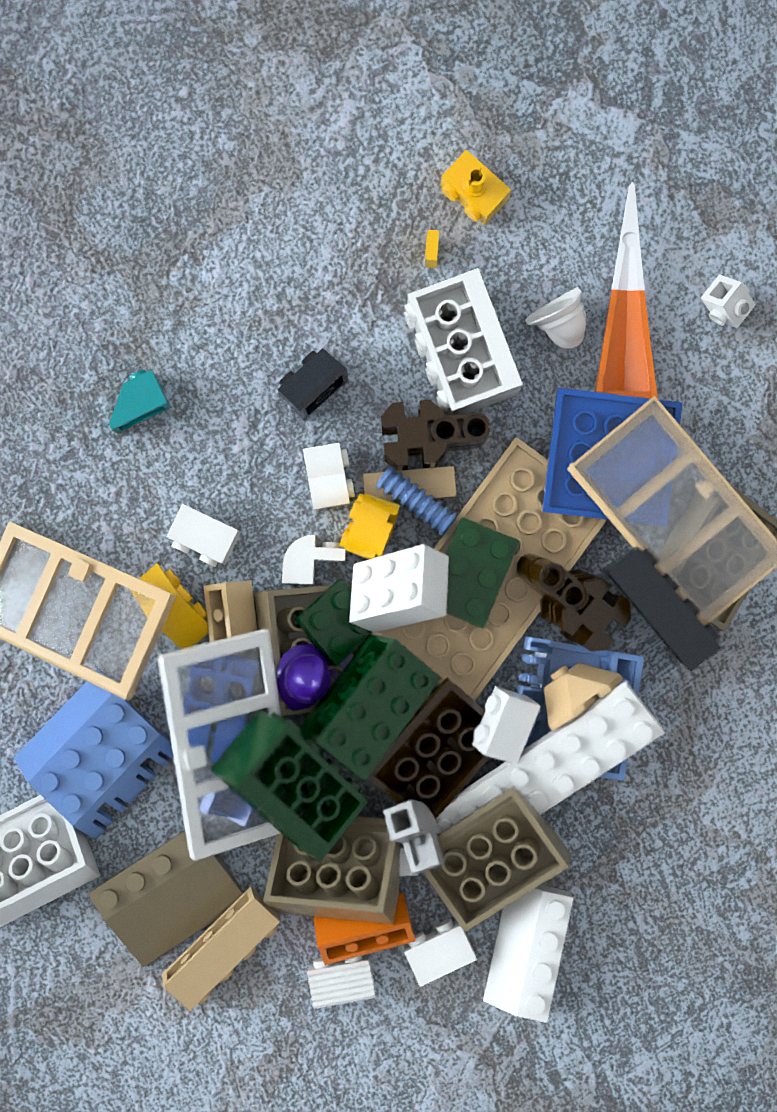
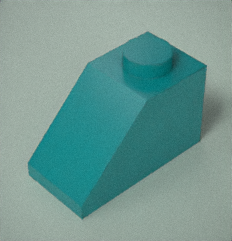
[109,369,172,434]

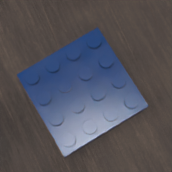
[542,388,683,526]

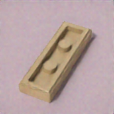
[363,466,456,502]

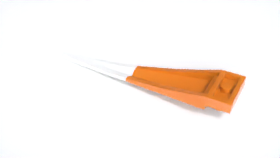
[594,182,658,399]

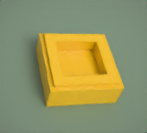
[424,230,439,268]

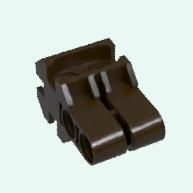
[381,400,491,471]
[516,554,631,652]

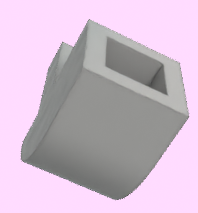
[383,800,445,874]

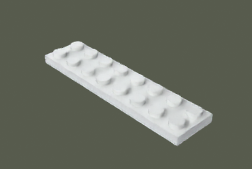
[435,681,665,833]

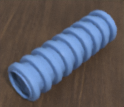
[376,466,457,536]

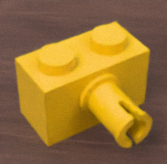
[441,149,511,225]

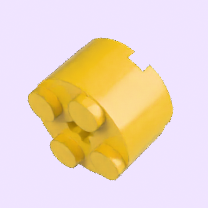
[339,493,401,560]

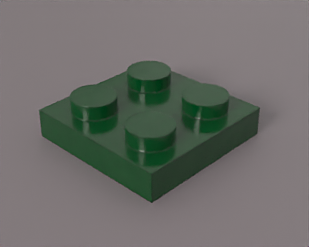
[295,579,372,666]

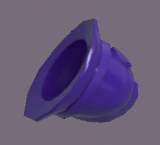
[276,644,331,711]

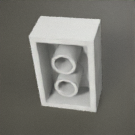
[349,544,449,633]

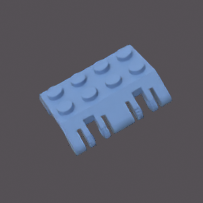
[516,636,644,781]
[14,669,174,839]

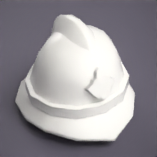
[525,287,586,349]

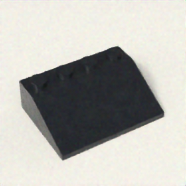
[603,547,722,672]

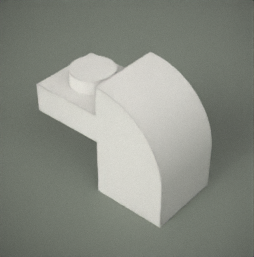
[282,535,347,585]

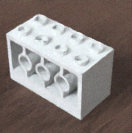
[404,268,523,415]

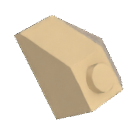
[544,663,624,731]

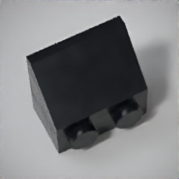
[277,348,348,420]

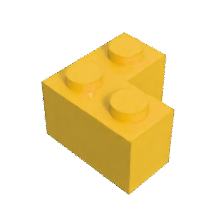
[130,563,209,649]

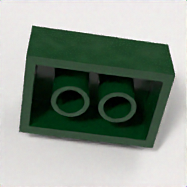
[446,517,520,628]

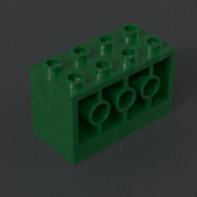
[299,634,441,781]
[210,710,369,862]

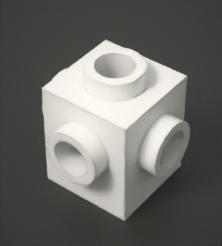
[701,274,756,328]

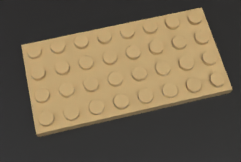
[371,437,607,700]

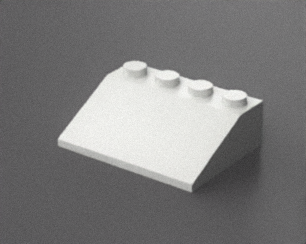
[0,795,100,927]

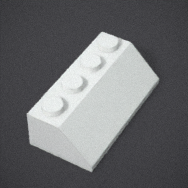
[483,885,574,1023]

